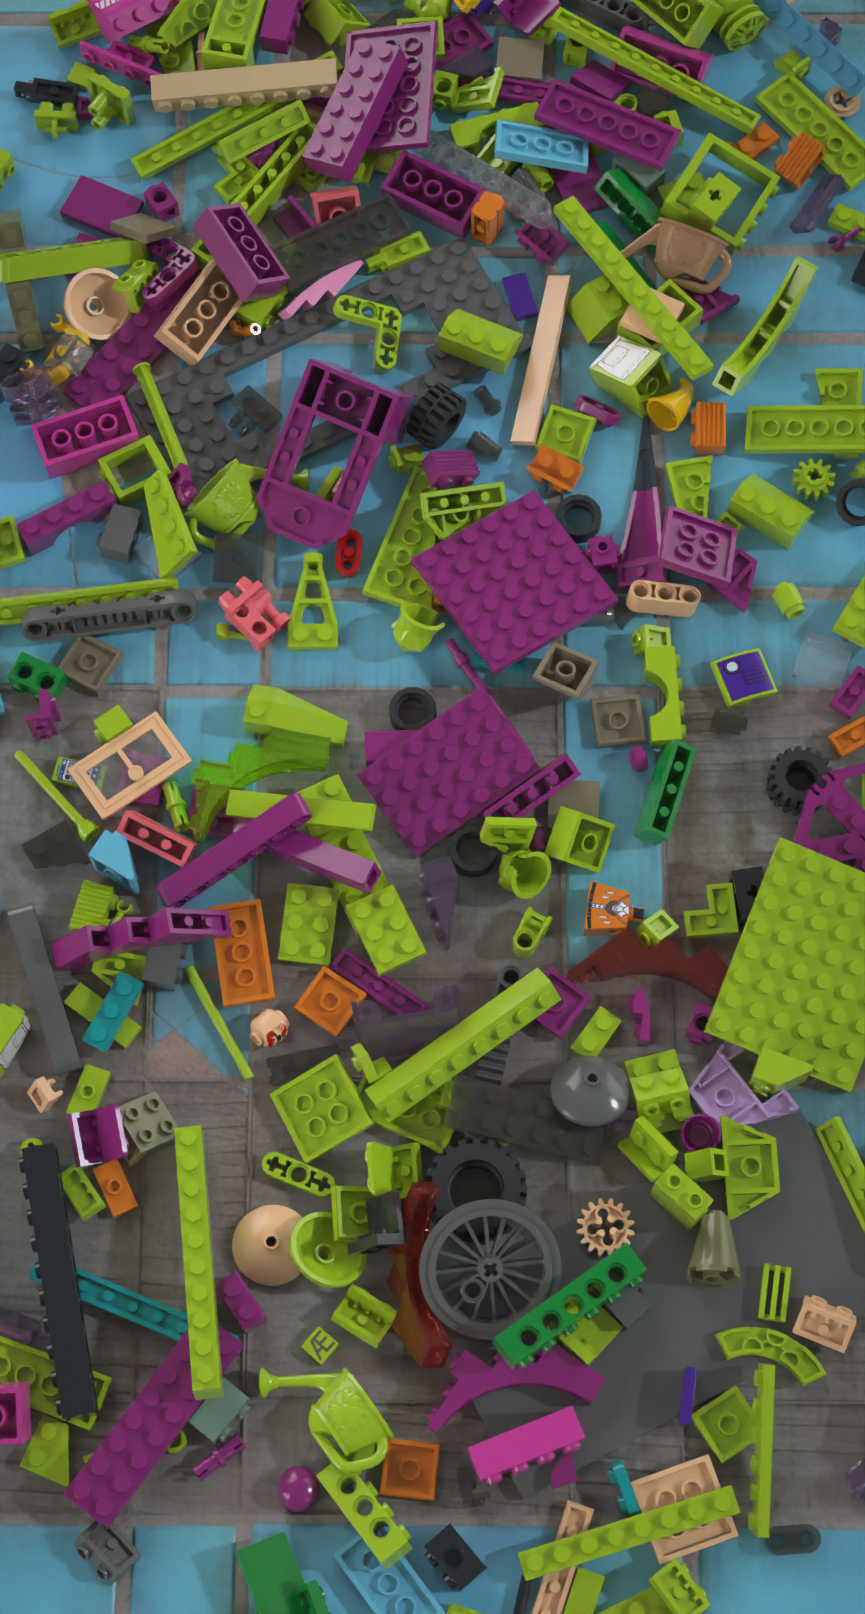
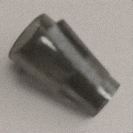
[466,431,503,462]

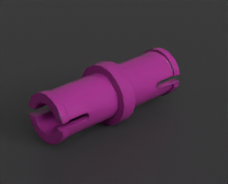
[191,1433,247,1482]

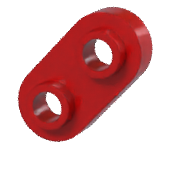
[335,529,363,578]

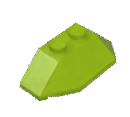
[420,481,507,540]

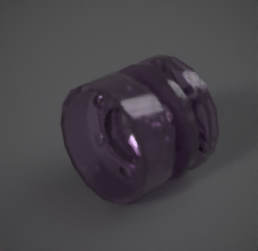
[0,365,63,426]

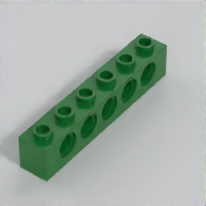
[492,1243,647,1370]

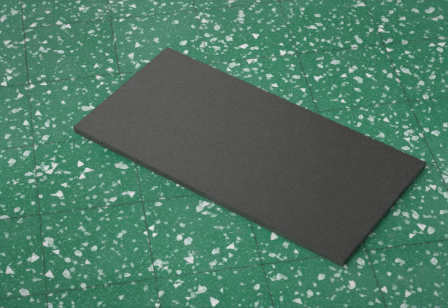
[420,1103,865,1500]

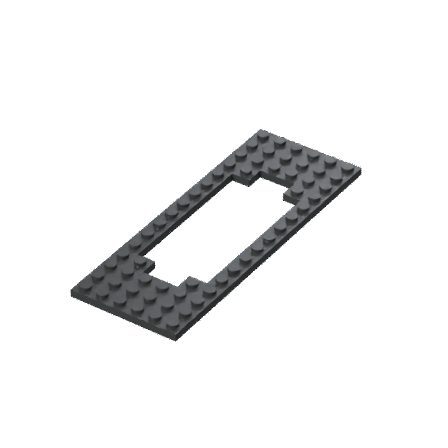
[126,237,532,498]

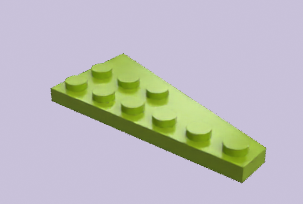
[362,466,437,609]

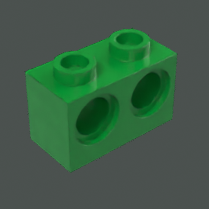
[7,651,69,702]

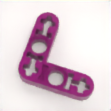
[142,238,199,307]

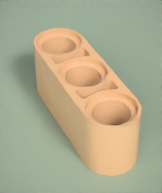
[625,580,701,617]

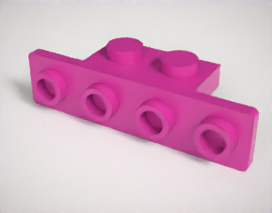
[79,40,161,88]

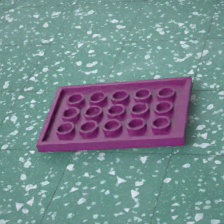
[344,21,438,154]
[357,686,541,858]

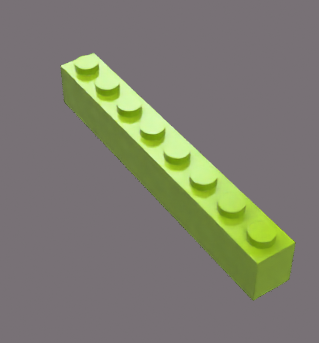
[191,122,317,270]
[364,967,562,1123]

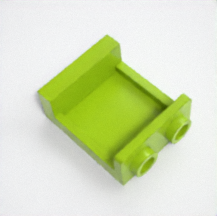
[650,1164,713,1231]

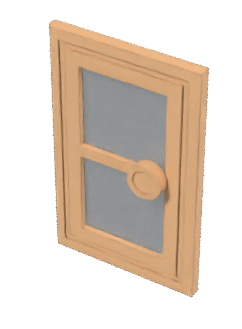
[67,711,192,821]

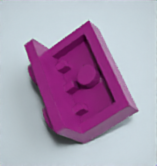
[514,213,571,265]
[26,689,61,740]

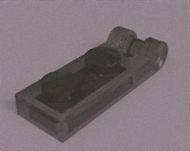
[266,1043,340,1086]

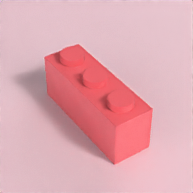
[116,810,200,867]

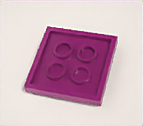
[657,505,738,589]

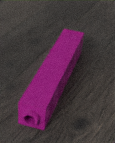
[233,817,382,895]

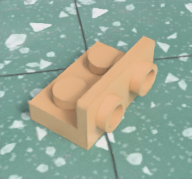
[792,1295,856,1353]

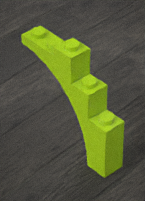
[712,256,819,397]

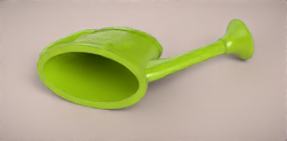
[183,458,310,551]
[259,1367,395,1473]

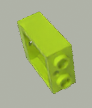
[97,435,171,507]

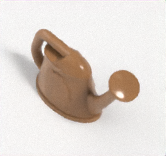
[620,217,732,294]

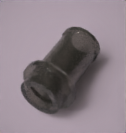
[473,385,501,416]

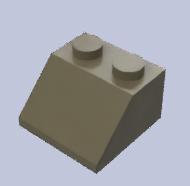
[532,642,599,699]

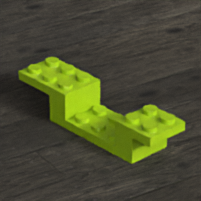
[201,0,269,70]
[296,774,427,977]

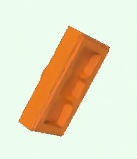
[92,1159,139,1218]

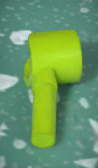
[216,623,249,641]
[110,900,133,925]

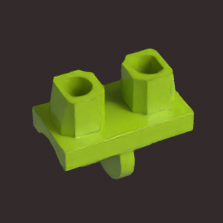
[34,102,79,140]

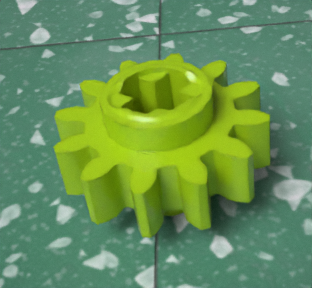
[791,458,835,501]

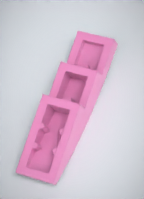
[277,260,364,321]

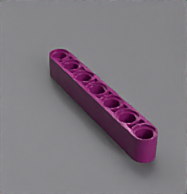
[156,792,313,908]

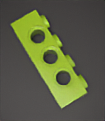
[316,1455,413,1570]

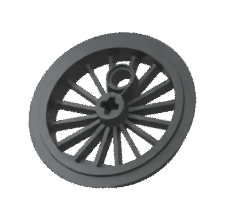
[419,1199,562,1340]

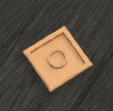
[620,288,685,345]

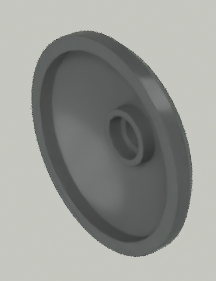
[550,1055,630,1126]

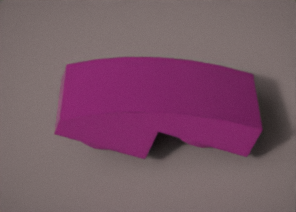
[627,987,650,1047]

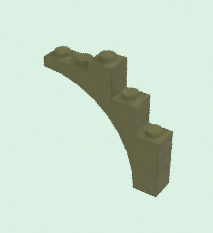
[0,209,44,352]

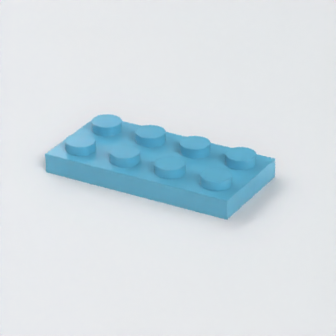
[494,120,588,174]
[333,1527,445,1614]

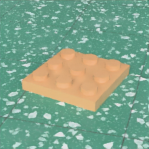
[630,1454,739,1565]

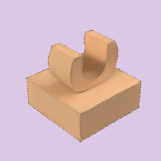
[27,1076,63,1114]

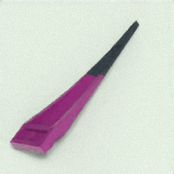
[617,415,667,591]

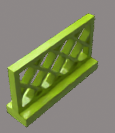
[210,100,311,164]

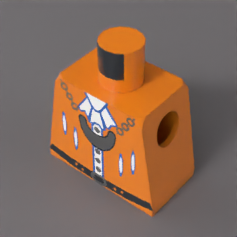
[583,882,644,936]

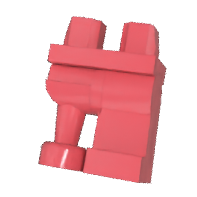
[218,576,291,653]

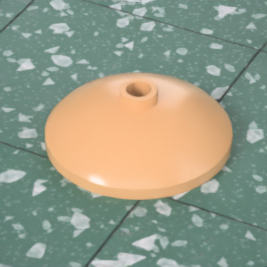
[64,268,132,341]
[232,1205,302,1286]

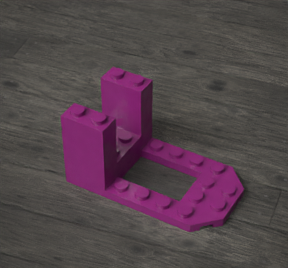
[256,359,419,549]

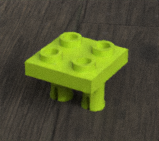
[87,71,135,131]

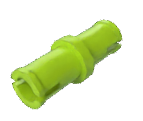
[127,35,170,54]
[162,781,190,832]

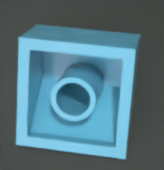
[88,829,140,896]

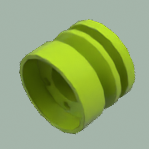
[713,0,767,51]

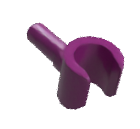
[828,227,861,252]

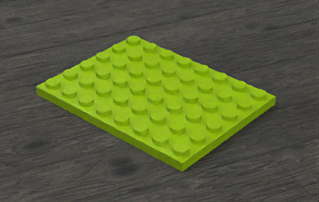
[704,837,865,1092]

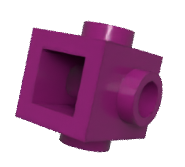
[583,535,620,575]

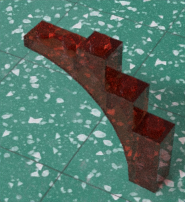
[386,1182,453,1369]

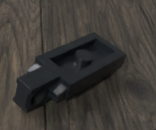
[14,78,80,109]

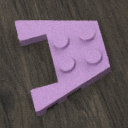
[689,1041,799,1126]

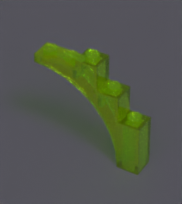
[190,727,331,841]

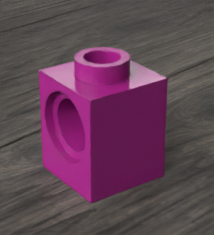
[143,182,180,222]
[685,1002,713,1046]

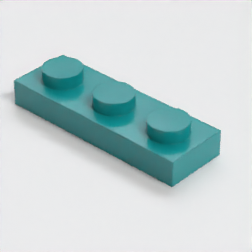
[82,971,144,1053]

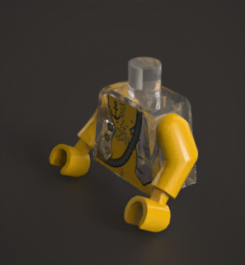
[20,314,94,385]

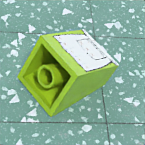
[589,335,674,419]
[0,1003,33,1078]

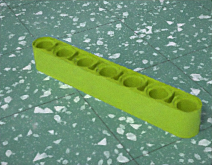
[0,236,148,283]

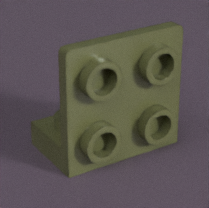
[119,1091,179,1167]

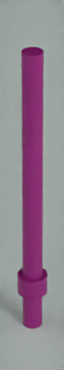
[445,638,534,759]

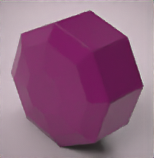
[629,746,648,773]

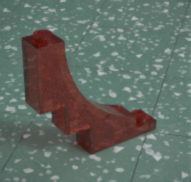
[567,926,728,1003]

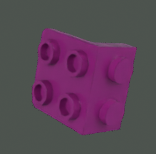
[493,0,561,36]
[67,1104,129,1168]

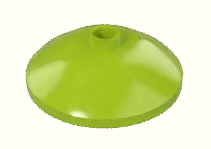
[289,1212,367,1288]

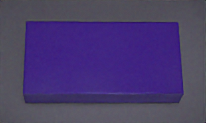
[502,272,538,321]
[677,1367,697,1427]

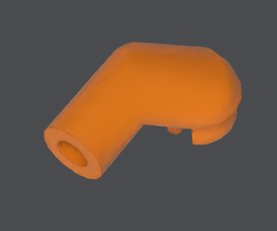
[229,319,261,338]

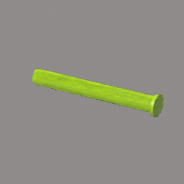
[132,362,188,469]

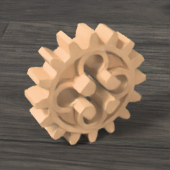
[576,1198,635,1258]

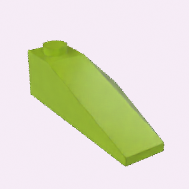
[243,684,348,747]

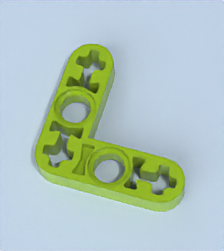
[333,295,402,374]

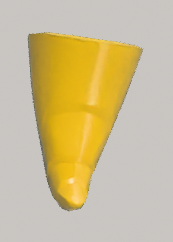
[646,378,694,431]

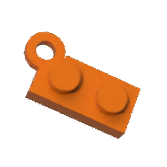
[727,122,780,160]

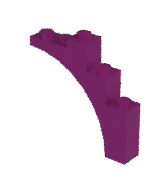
[426,1345,606,1435]

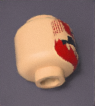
[250,1009,289,1048]

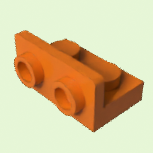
[526,444,586,494]

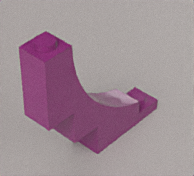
[51,908,232,970]

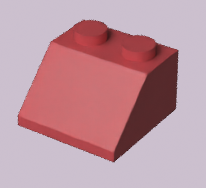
[309,184,366,245]

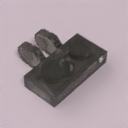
[228,385,283,437]

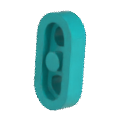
[607,1459,640,1517]

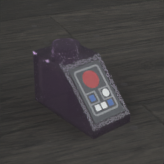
[440,45,494,87]

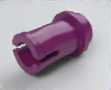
[531,820,547,853]

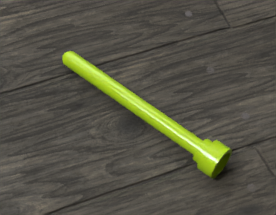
[14,750,100,843]

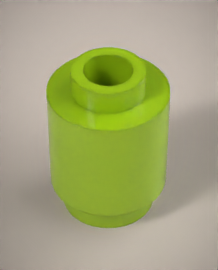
[522,163,554,193]
[772,581,806,620]

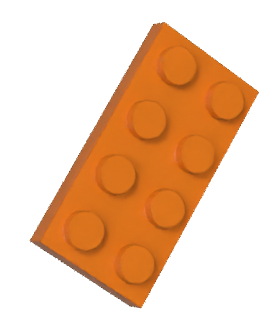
[209,899,276,1008]

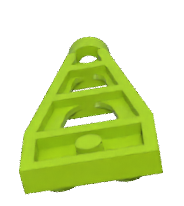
[288,552,338,651]

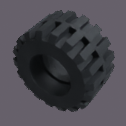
[406,383,467,450]
[766,746,833,816]

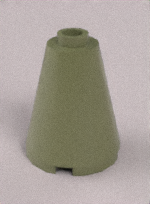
[686,1210,741,1290]

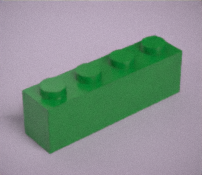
[633,739,697,846]

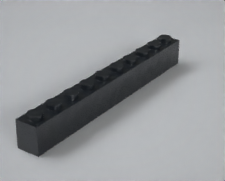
[18,1142,100,1422]

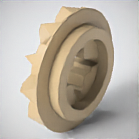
[824,85,861,119]

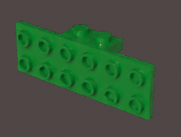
[235,1532,331,1614]

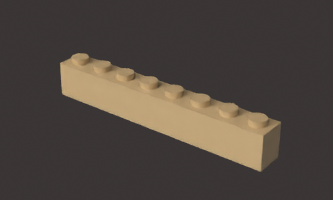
[150,58,338,113]

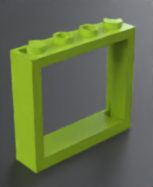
[659,132,780,257]

